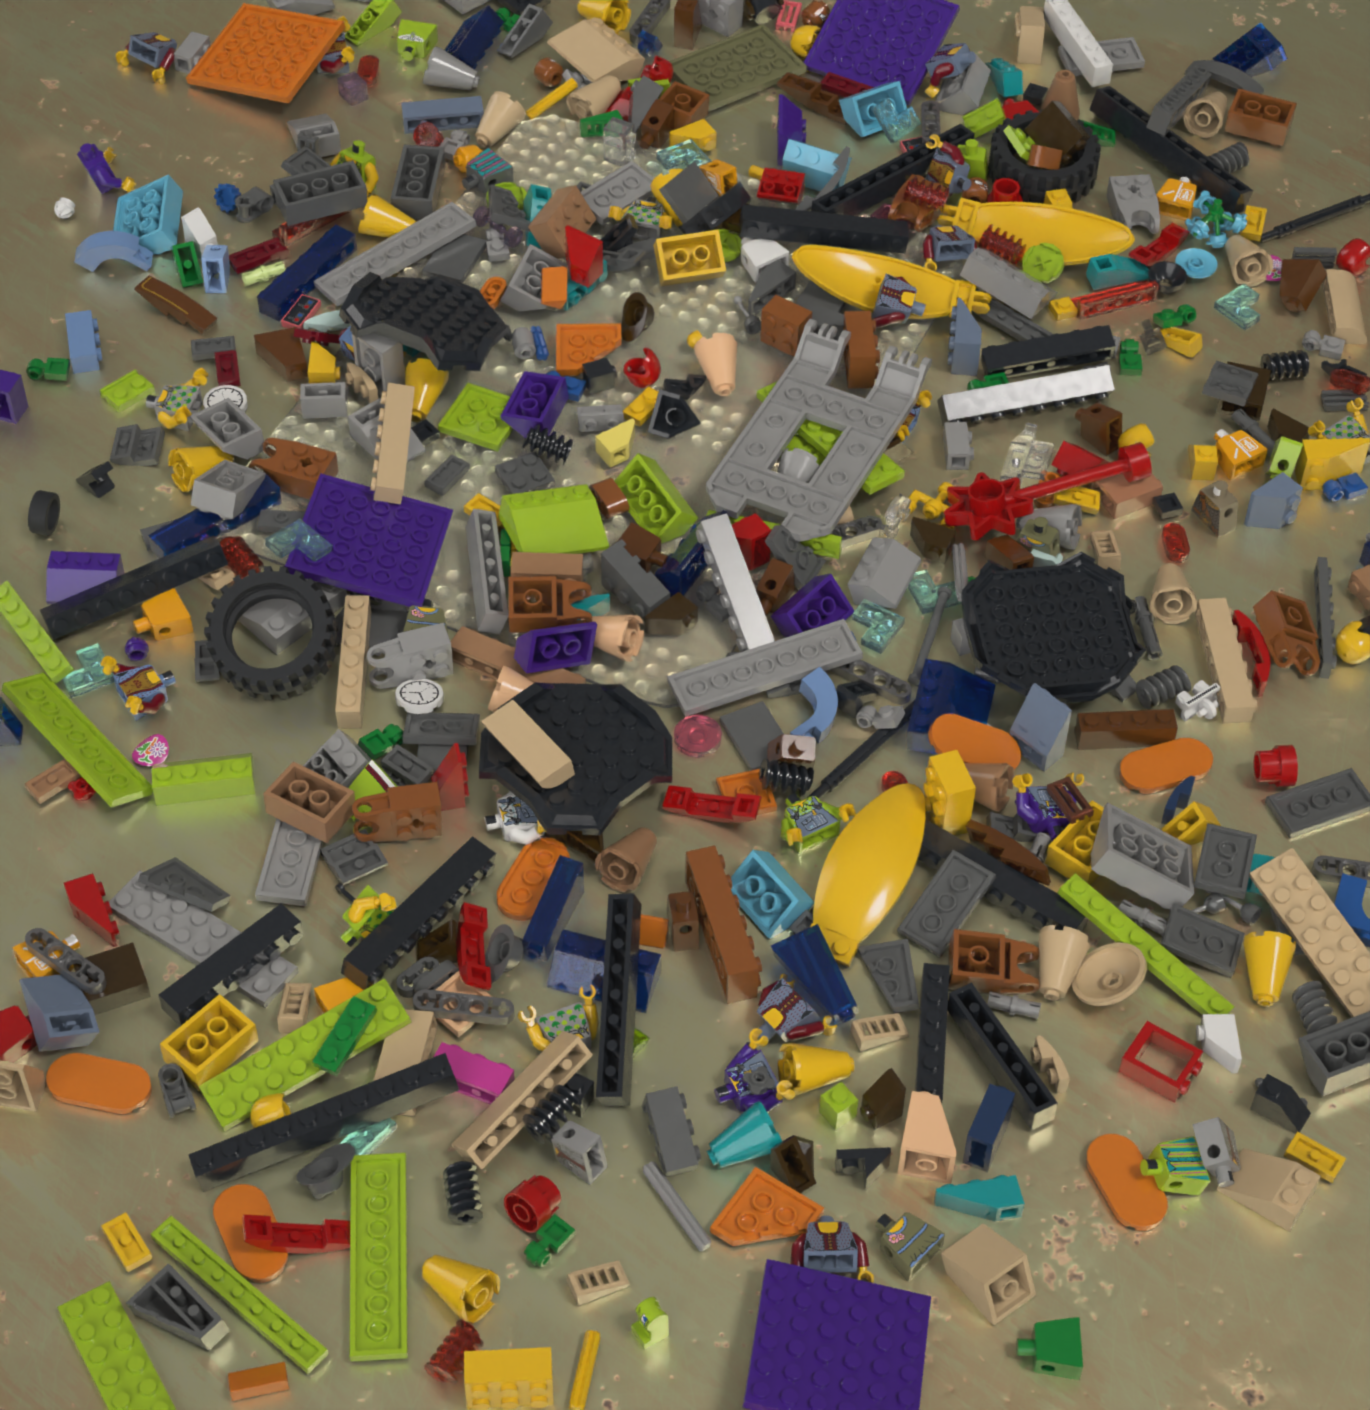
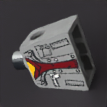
[1192,1117,1241,1187]
[546,1121,608,1185]

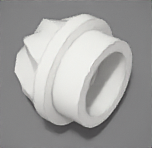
[54,197,76,219]

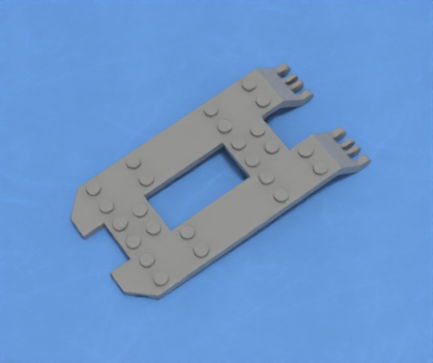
[706,319,932,542]

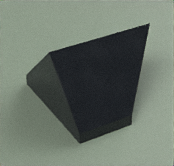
[648,389,701,438]

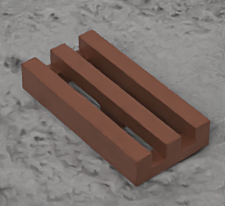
[1047,776,1094,824]

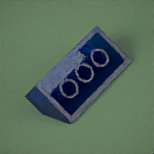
[444,5,504,69]
[655,510,727,597]
[547,929,661,1013]

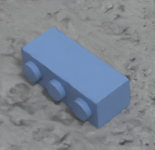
[65,310,103,374]

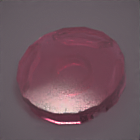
[674,715,722,758]

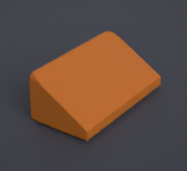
[541,266,567,309]
[639,914,669,949]
[228,1362,289,1401]

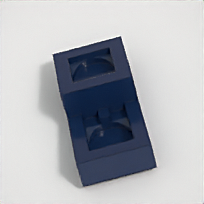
[1161,776,1195,824]

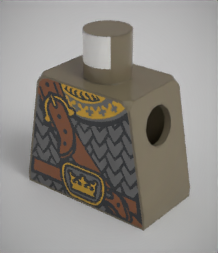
[1191,480,1238,537]

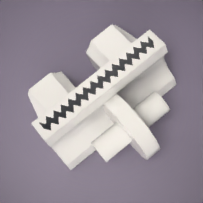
[1175,680,1221,721]

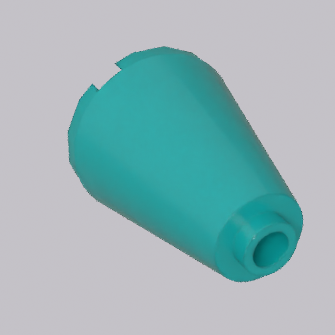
[706,1101,782,1168]

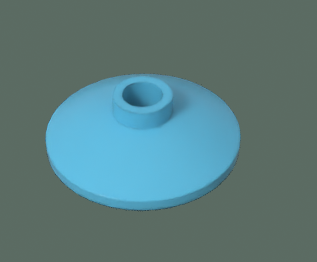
[1175,248,1217,278]

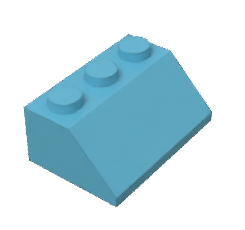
[839,81,910,137]
[783,139,852,191]
[731,850,814,939]

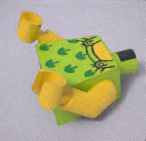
[329,140,379,200]
[340,885,396,947]

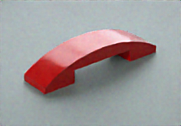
[1128,222,1190,266]
[1232,610,1270,697]
[662,785,762,823]
[457,902,491,990]
[242,1214,351,1254]

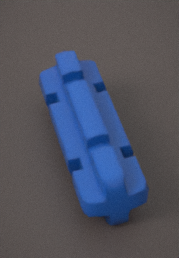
[530,326,549,361]

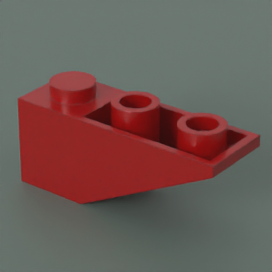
[431,743,469,811]
[64,873,120,947]

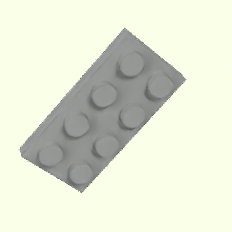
[1058,37,1145,76]
[581,161,654,226]
[255,819,323,906]

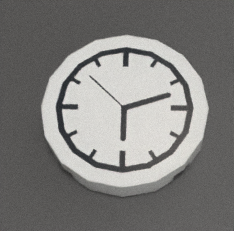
[203,385,248,413]
[395,679,444,714]

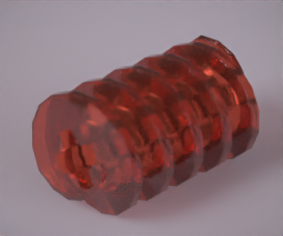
[413,122,444,147]
[903,176,949,213]
[979,224,1026,265]
[219,536,264,579]
[424,1319,484,1384]

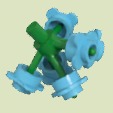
[1185,190,1247,248]

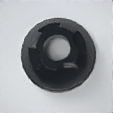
[1148,261,1187,294]

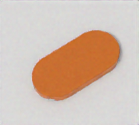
[928,714,1021,770]
[1119,738,1213,794]
[497,837,570,921]
[46,1053,152,1114]
[1086,1134,1168,1231]
[213,1184,289,1283]

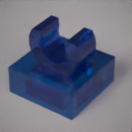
[637,30,663,56]

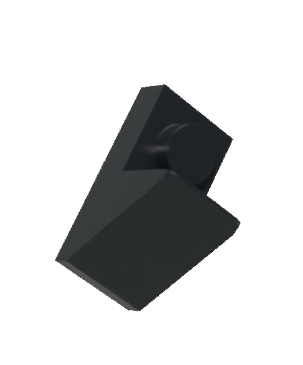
[600,213,638,252]
[75,461,115,498]
[836,680,879,719]
[835,1147,891,1190]

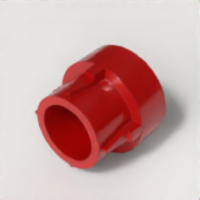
[987,178,1022,203]
[1253,745,1298,787]
[504,1175,561,1233]

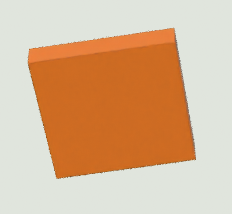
[716,769,777,815]

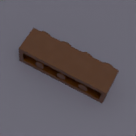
[1074,709,1178,750]

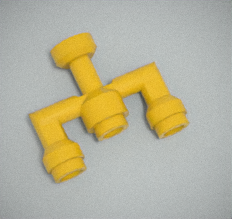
[899,482,956,530]

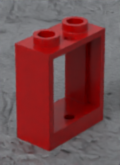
[1119,1021,1204,1103]

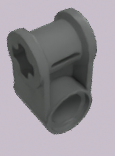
[235,187,274,223]
[158,1063,196,1118]

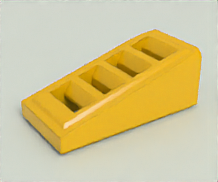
[1153,327,1203,358]

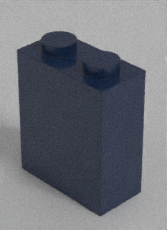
[962,1084,1015,1172]

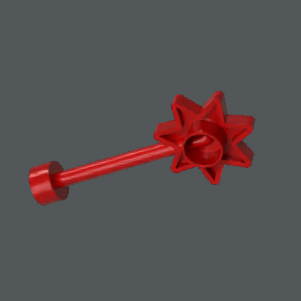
[944,442,1152,540]

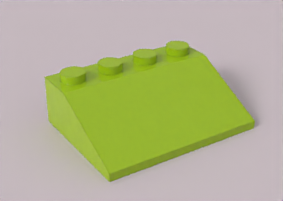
[498,484,609,554]

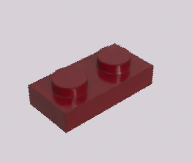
[214,350,241,387]

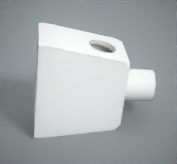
[741,237,789,282]

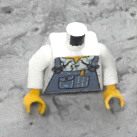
[485,791,546,845]

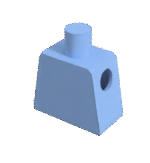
[201,245,230,293]

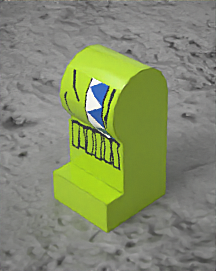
[631,1297,669,1350]

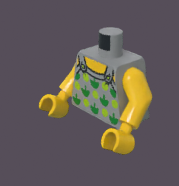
[608,197,672,240]
[146,368,209,431]
[1308,398,1370,465]
[518,985,599,1052]

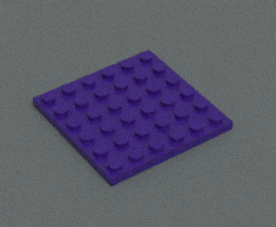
[804,0,960,106]
[285,473,453,607]
[742,1259,931,1410]

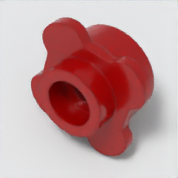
[68,777,96,801]

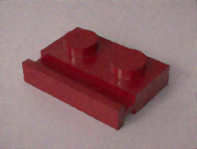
[293,328,340,346]

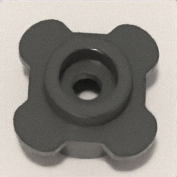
[743,1066,775,1095]

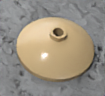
[1072,943,1147,1006]

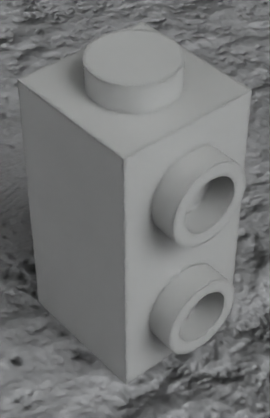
[173,32,211,74]
[943,422,974,470]

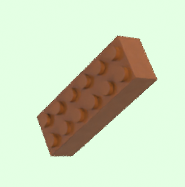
[685,845,762,1004]

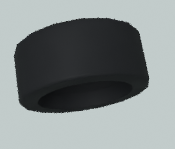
[28,490,60,536]

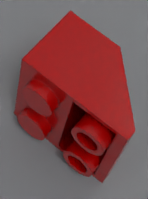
[757,167,805,205]
[732,513,771,571]

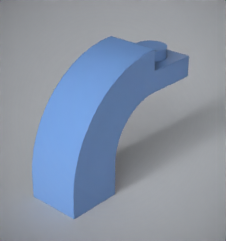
[74,231,153,272]
[790,667,838,744]

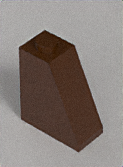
[674,0,702,50]
[1280,259,1327,312]
[254,327,308,382]
[984,534,1034,569]

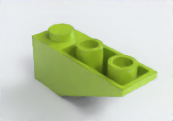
[345,0,402,46]

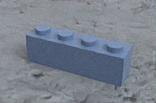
[401,96,484,134]

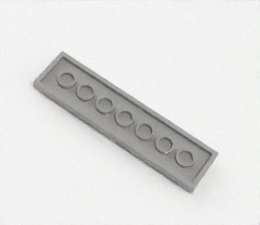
[314,202,476,307]
[667,619,863,717]
[109,870,298,1008]

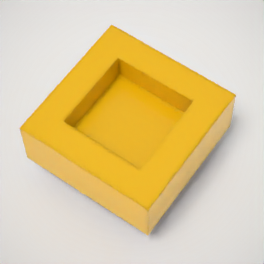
[1049,296,1078,321]

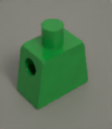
[1016,1317,1083,1380]

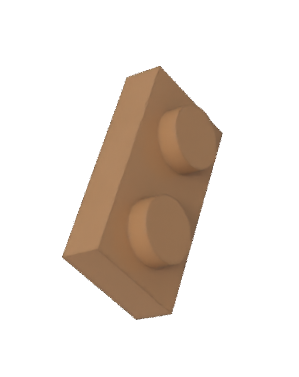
[24,759,81,804]

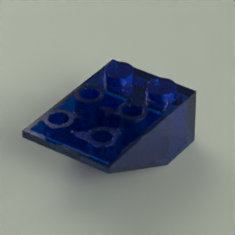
[1212,22,1288,77]

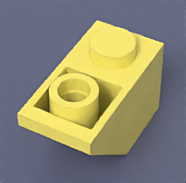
[595,418,635,468]

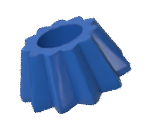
[214,183,241,213]

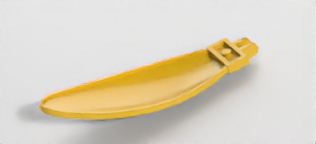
[937,198,1135,266]
[792,245,992,319]
[802,783,926,978]

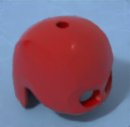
[640,56,673,82]
[1336,238,1370,278]
[623,347,661,388]

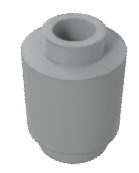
[511,327,536,359]

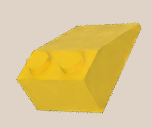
[1295,438,1370,490]

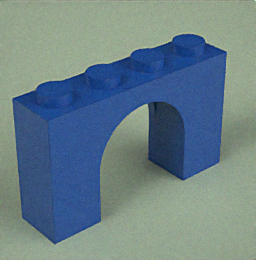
[1334,873,1370,947]

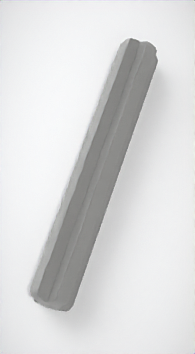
[952,543,968,602]
[643,1161,711,1251]

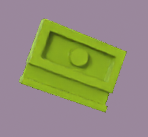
[962,98,1006,139]
[100,369,155,413]

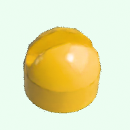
[687,330,702,349]

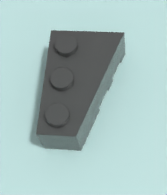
[601,539,670,619]
[642,1086,701,1177]
[126,1263,230,1350]

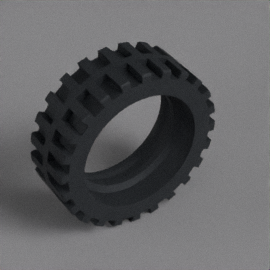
[988,110,1101,204]
[204,566,339,700]

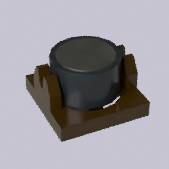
[743,0,784,24]

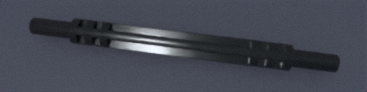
[1260,194,1370,243]
[807,698,923,799]

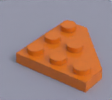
[556,323,621,376]
[710,1167,825,1246]

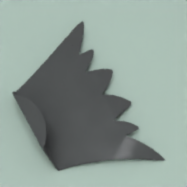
[334,591,408,656]

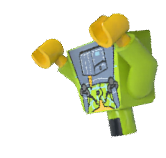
[780,794,856,854]

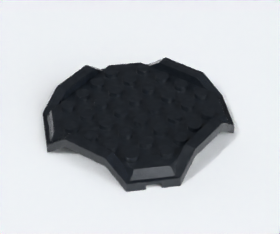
[339,272,512,371]
[961,552,1147,703]
[479,682,672,835]

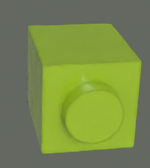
[819,1082,858,1130]

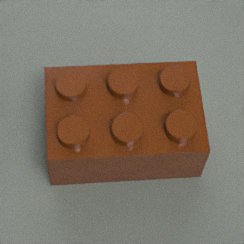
[1225,88,1297,146]
[843,311,880,389]

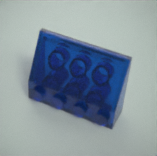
[907,659,996,754]

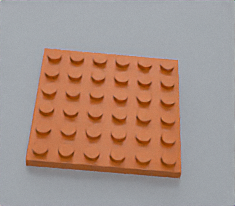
[186,3,345,103]

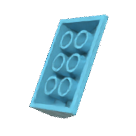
[113,174,183,255]

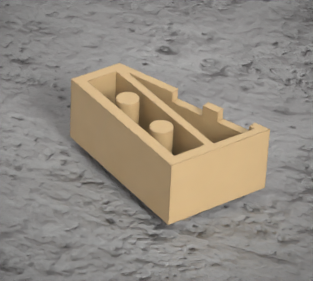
[1015,6,1045,64]

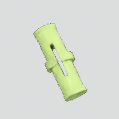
[242,261,286,287]

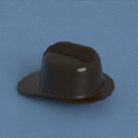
[621,292,655,342]

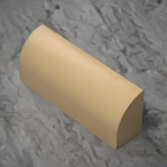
[1322,269,1367,344]
[481,700,575,789]
[374,1009,438,1116]

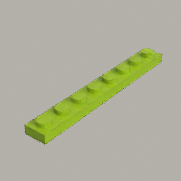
[1058,873,1235,1015]
[151,1216,329,1374]

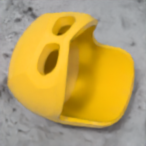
[791,25,821,58]
[1118,423,1154,457]
[1335,621,1370,664]
[250,1093,291,1129]

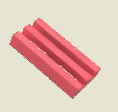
[776,0,802,32]

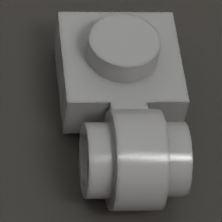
[439,129,470,160]
[486,226,510,262]
[1302,330,1345,360]
[856,705,905,729]

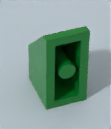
[170,241,204,287]

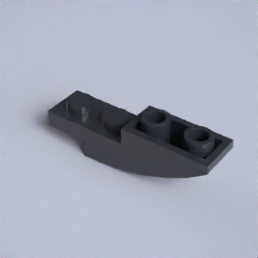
[679,181,751,235]

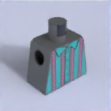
[462,147,514,193]

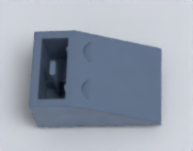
[947,298,982,376]
[1010,683,1072,772]
[20,975,99,1052]

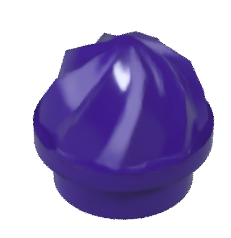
[125,637,149,661]

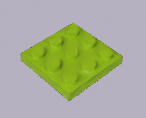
[438,383,513,452]

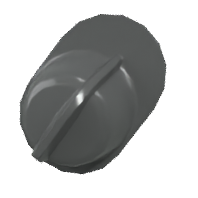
[485,924,523,984]
[296,1143,355,1199]

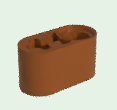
[1027,144,1063,170]
[589,477,629,519]

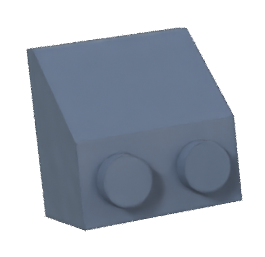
[1244,472,1303,529]

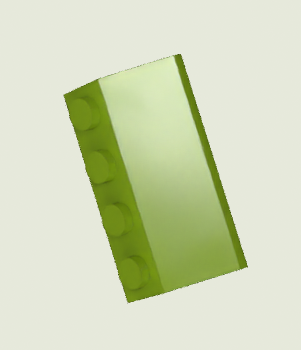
[614,453,698,544]
[151,753,255,806]

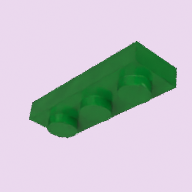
[312,996,378,1077]

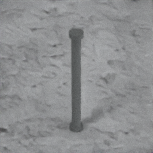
[908,587,952,686]

